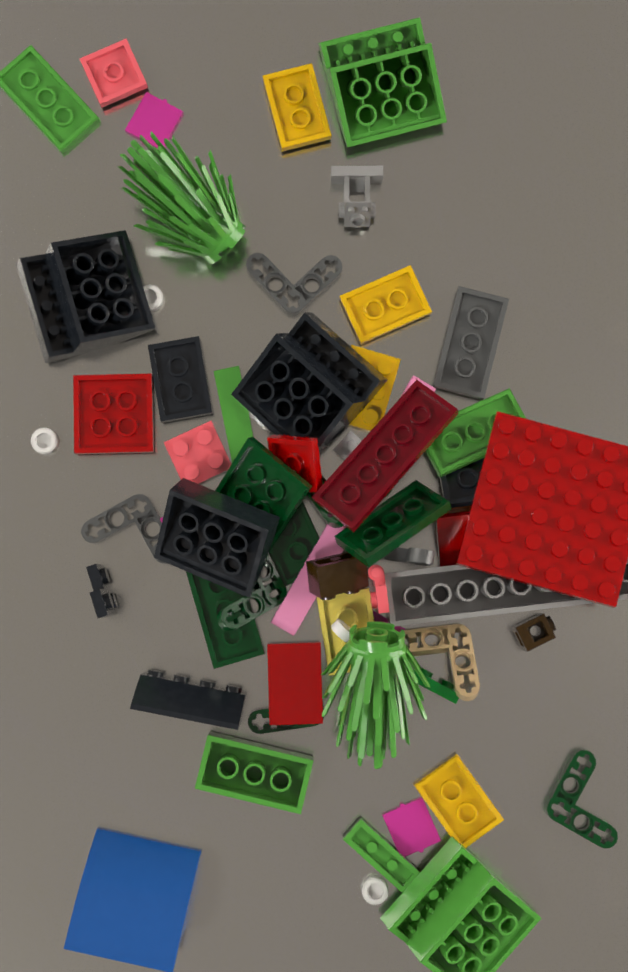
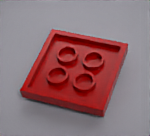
[73,373,154,455]

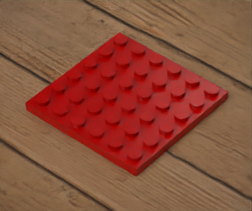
[456,411,628,608]

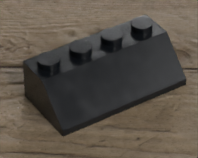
[130,669,247,730]

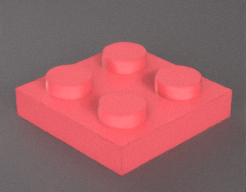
[80,39,148,108]
[164,421,231,484]

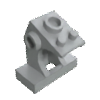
[331,166,383,228]

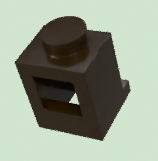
[512,613,556,652]

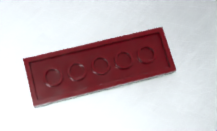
[312,380,458,532]

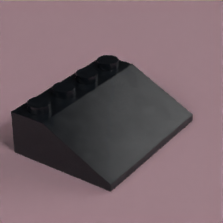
[154,478,280,598]

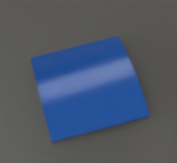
[64,828,202,972]

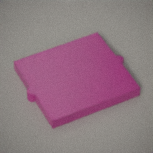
[125,92,183,149]
[382,797,441,857]

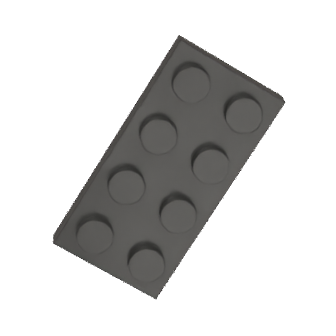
[433,286,509,400]

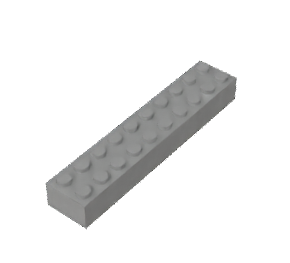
[384,559,628,627]

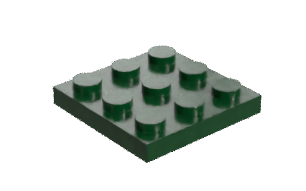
[215,437,312,548]

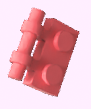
[367,565,389,614]

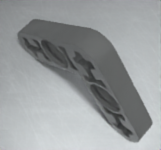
[246,253,342,316]
[81,494,168,564]
[382,547,435,566]

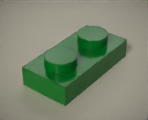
[413,667,459,704]

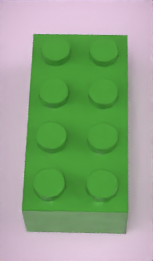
[195,731,314,814]

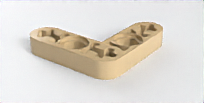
[400,624,480,701]

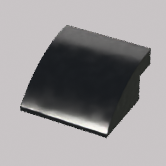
[16,230,155,363]
[231,312,388,453]

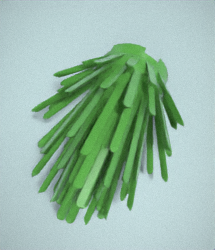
[117,131,246,264]
[321,621,430,769]

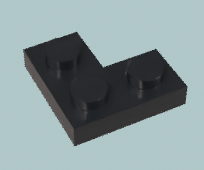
[86,564,118,619]

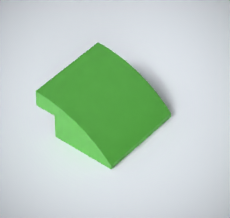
[318,17,447,147]
[380,837,542,972]

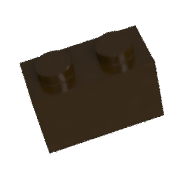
[306,552,369,600]

